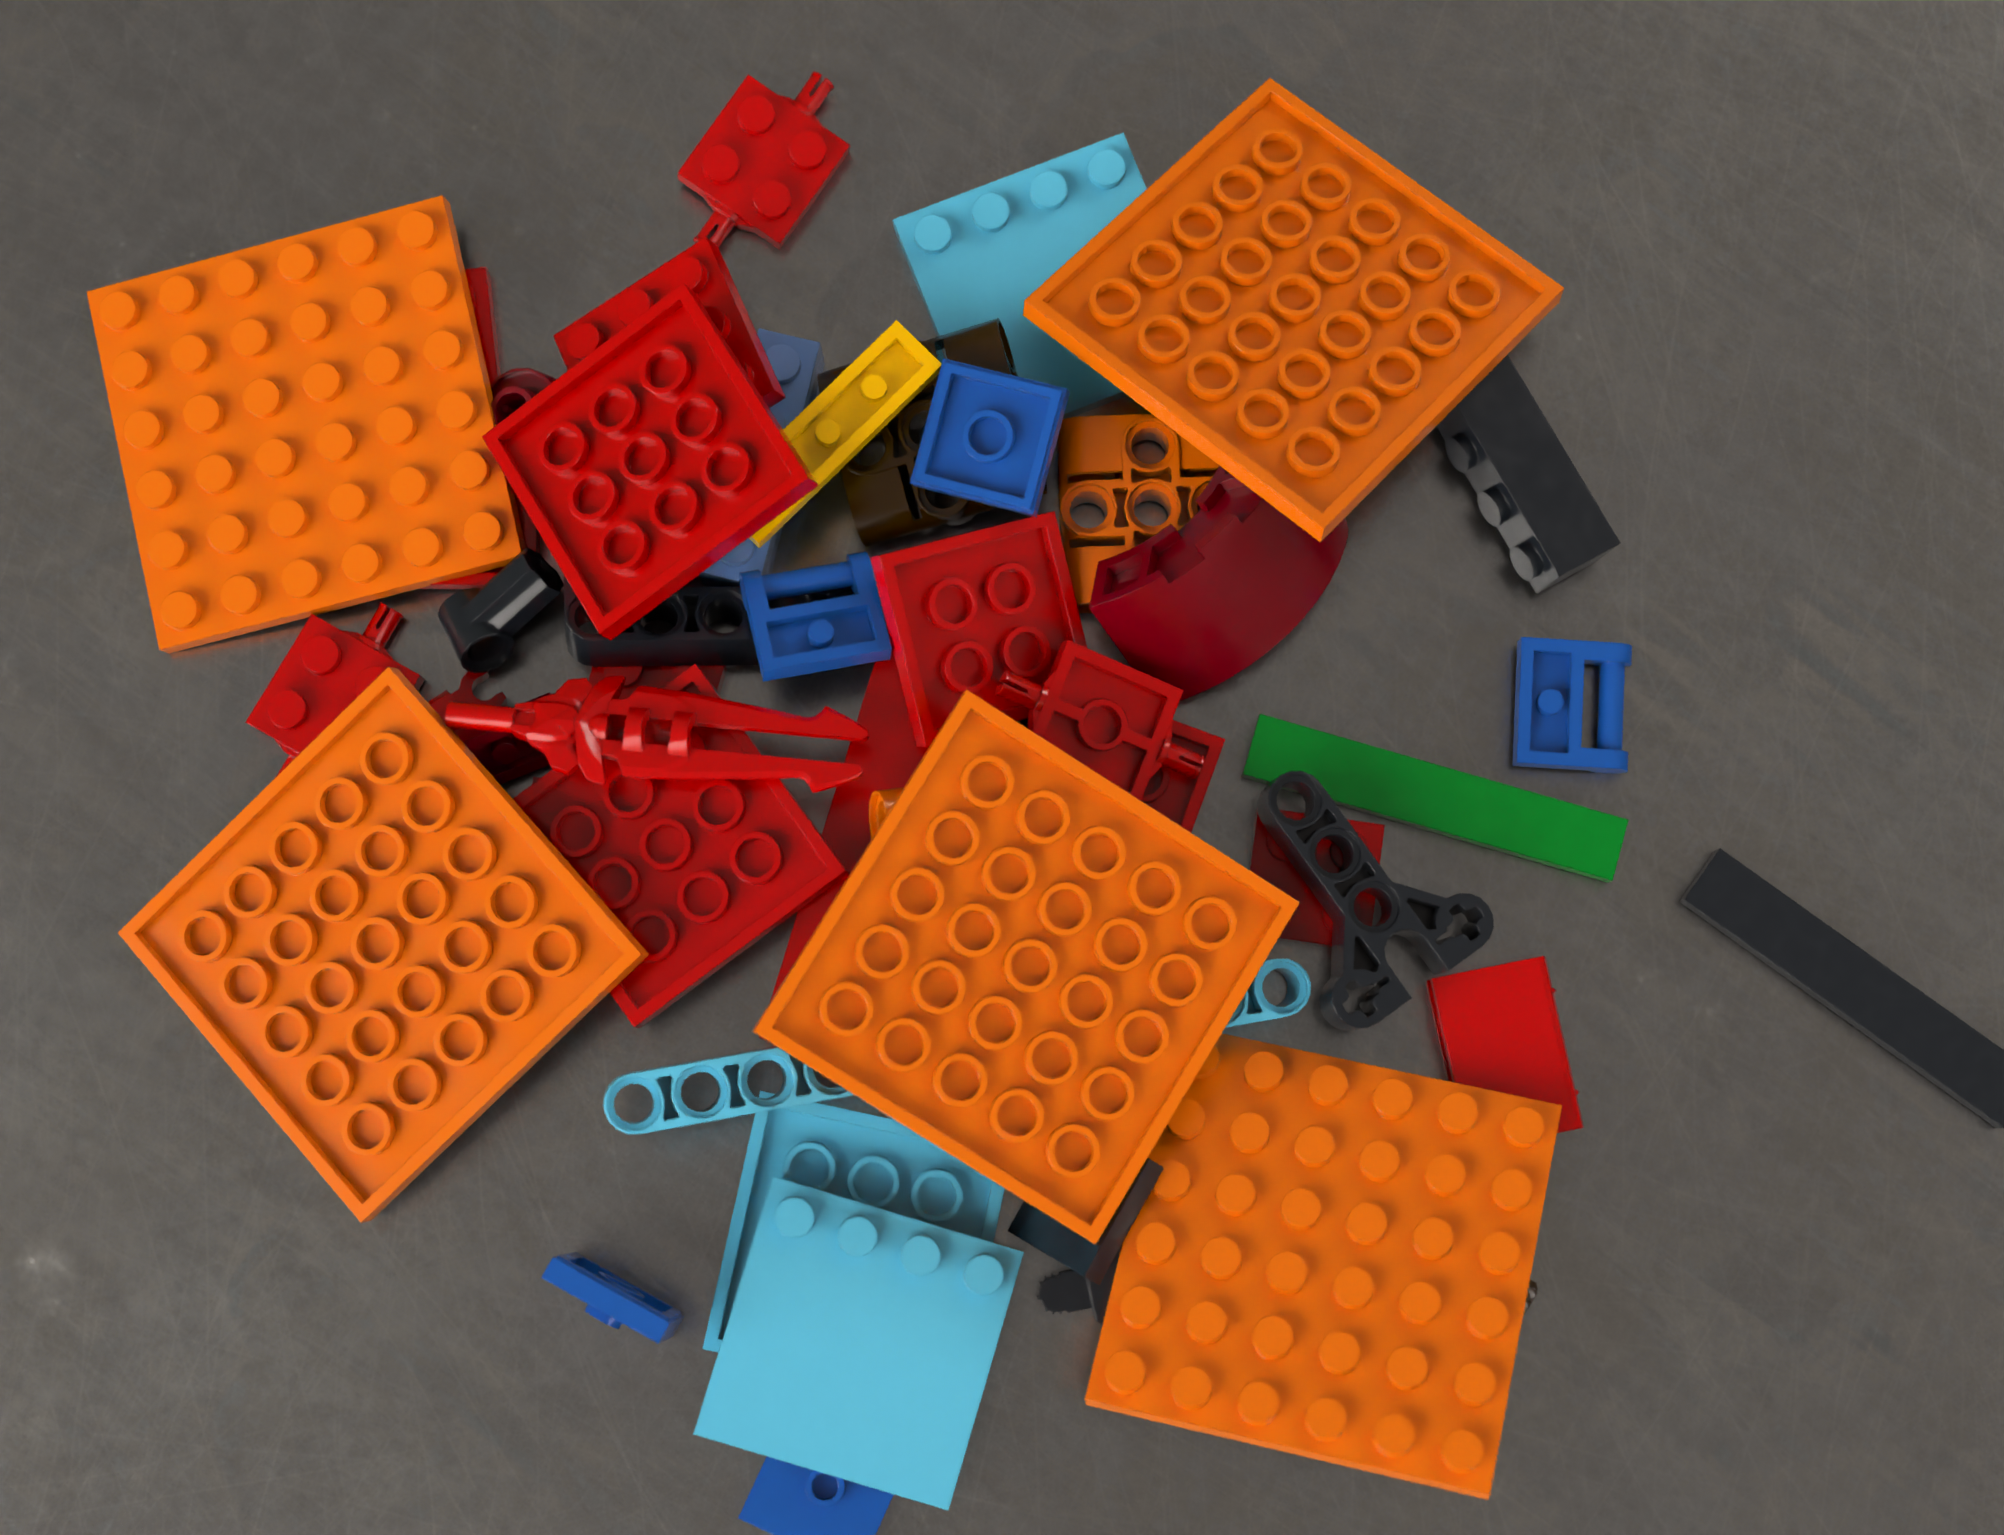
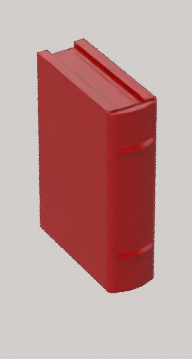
[1425,956,1584,1133]

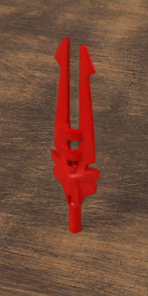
[445,675,869,793]

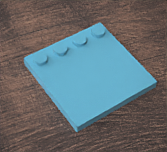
[893,132,1147,419]
[703,1091,1005,1352]
[693,1176,1024,1511]

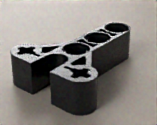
[1257,771,1494,1031]

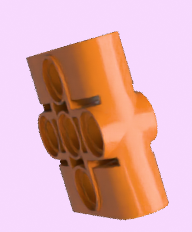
[1057,414,1219,614]

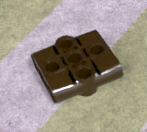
[817,318,1047,547]

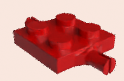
[677,71,850,250]
[245,602,425,778]
[995,640,1205,801]

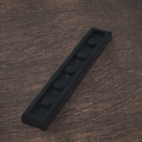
[1679,848,2004,1129]

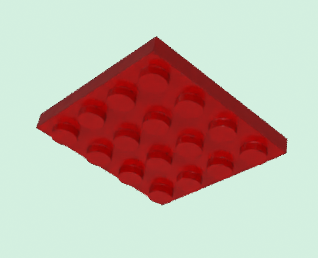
[482,282,819,641]
[513,664,849,1029]

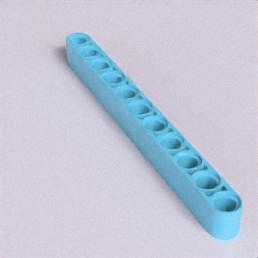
[603,958,1311,1134]

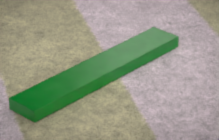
[1241,714,1629,883]

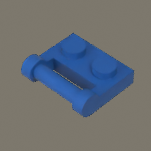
[739,551,892,682]
[1512,637,1632,774]

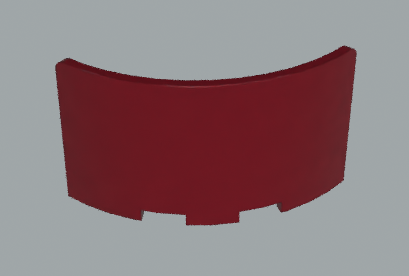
[1089,465,1349,701]

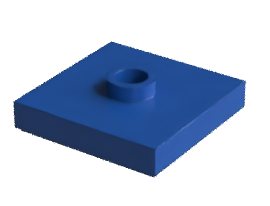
[910,358,1070,517]
[541,1252,684,1344]
[738,1457,894,1535]

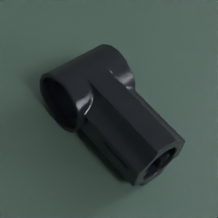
[438,547,564,673]

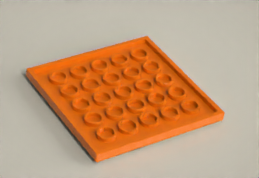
[1023,78,1564,542]
[86,195,526,654]
[118,667,649,1223]
[752,690,1300,1244]
[1085,1033,1562,1500]

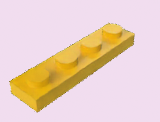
[749,320,942,549]

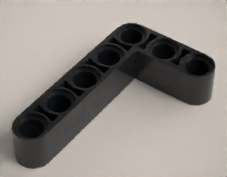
[564,576,855,667]

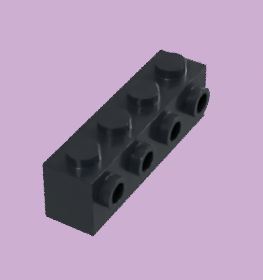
[1437,354,1621,594]

